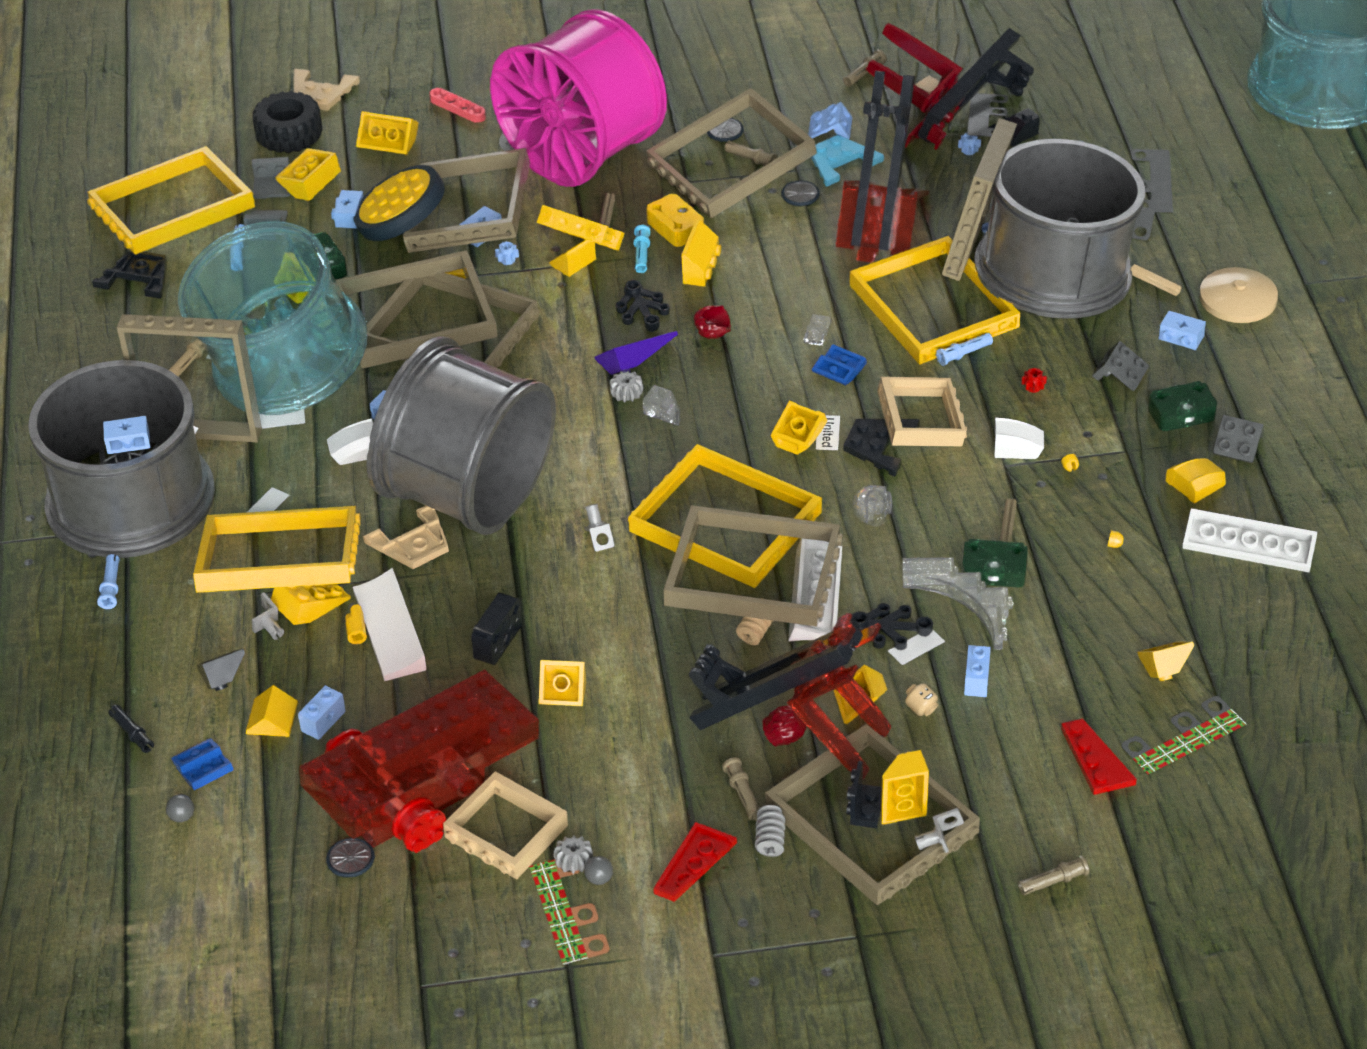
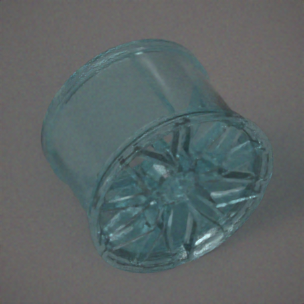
[1247,0,1367,129]
[178,221,368,415]

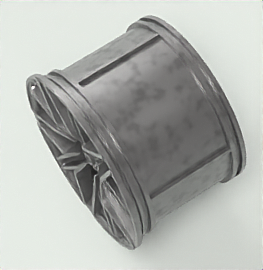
[974,139,1145,319]
[367,336,556,535]
[29,360,215,558]

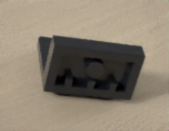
[846,761,882,829]

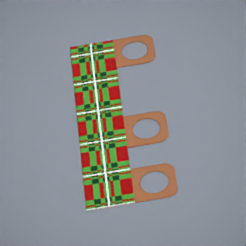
[529,859,610,965]

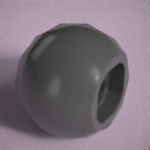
[166,794,195,823]
[584,856,613,885]

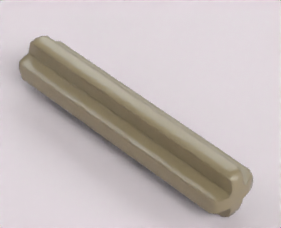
[599,193,615,228]
[999,498,1017,547]

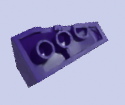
[595,331,678,375]

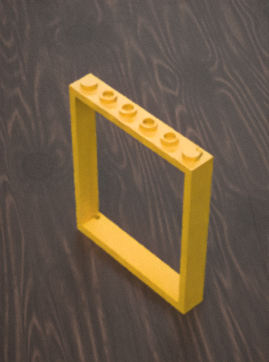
[87,146,255,254]
[850,236,1020,365]
[628,444,822,588]
[193,506,361,593]

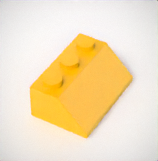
[356,112,419,155]
[275,148,341,201]
[682,219,721,287]
[881,750,929,825]

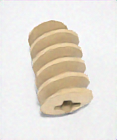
[736,598,773,645]

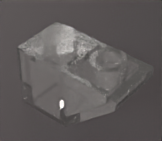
[643,385,681,426]

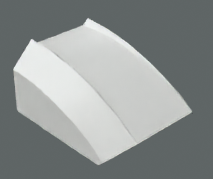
[327,418,373,465]
[995,418,1044,459]

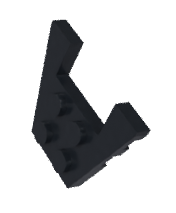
[92,250,167,299]
[844,419,920,477]

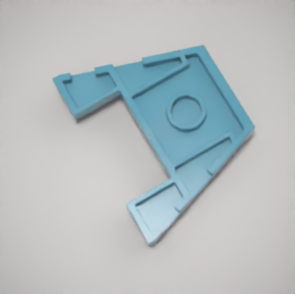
[811,135,884,187]

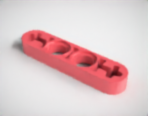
[430,88,486,123]

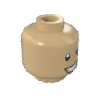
[905,683,938,716]

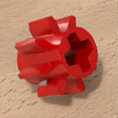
[1021,368,1047,393]

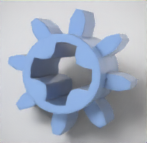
[958,133,981,155]
[495,242,519,265]

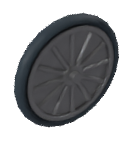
[707,118,744,142]
[781,180,820,206]
[326,838,375,878]

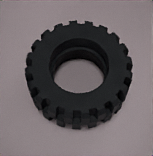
[252,91,323,153]

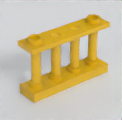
[536,205,625,251]

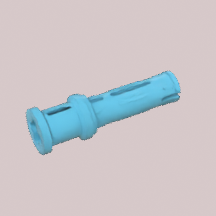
[634,225,651,273]

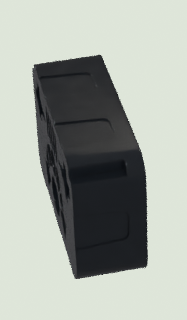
[471,593,522,665]

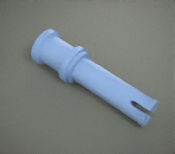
[936,333,993,366]
[97,554,120,609]

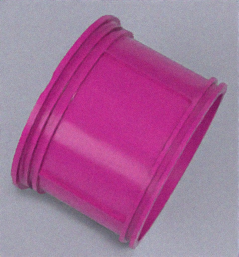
[490,9,667,187]

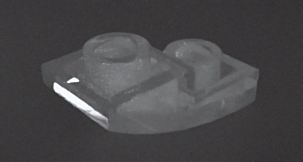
[803,314,832,346]

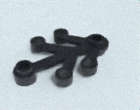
[616,280,670,332]
[849,603,933,650]

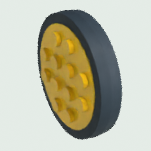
[353,165,445,241]

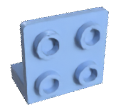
[808,102,852,139]

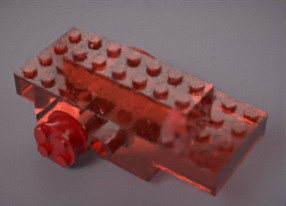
[299,669,539,853]

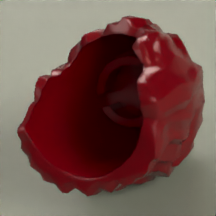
[694,305,731,339]
[762,705,807,747]

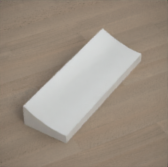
[1183,509,1317,572]
[788,538,842,641]
[353,568,426,681]

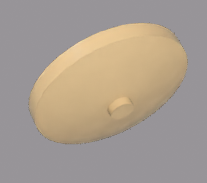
[1199,267,1278,323]

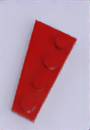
[1061,718,1137,795]
[653,822,737,902]

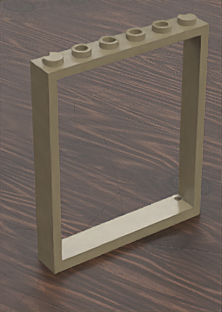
[646,88,817,218]
[942,118,1017,281]
[403,148,530,253]
[332,250,498,369]
[360,272,540,368]
[117,314,262,442]
[664,505,843,627]
[765,724,980,906]

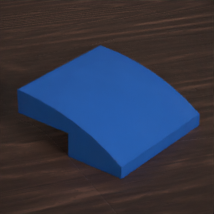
[812,344,867,385]
[171,738,234,790]

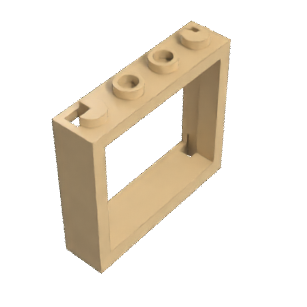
[877,377,967,446]
[443,771,568,879]

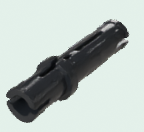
[108,704,154,753]

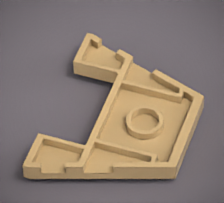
[294,69,360,111]
[363,505,449,569]

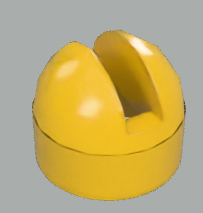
[1061,454,1079,472]
[1108,530,1124,548]

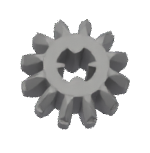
[610,371,643,402]
[554,835,593,874]

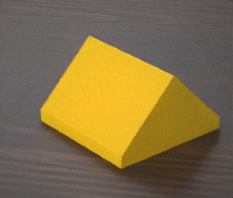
[549,239,596,277]
[539,660,586,706]
[246,685,298,737]

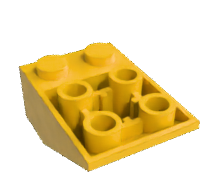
[271,584,351,625]

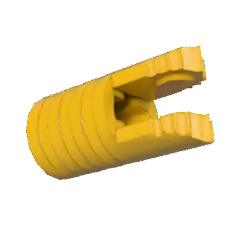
[345,604,367,644]

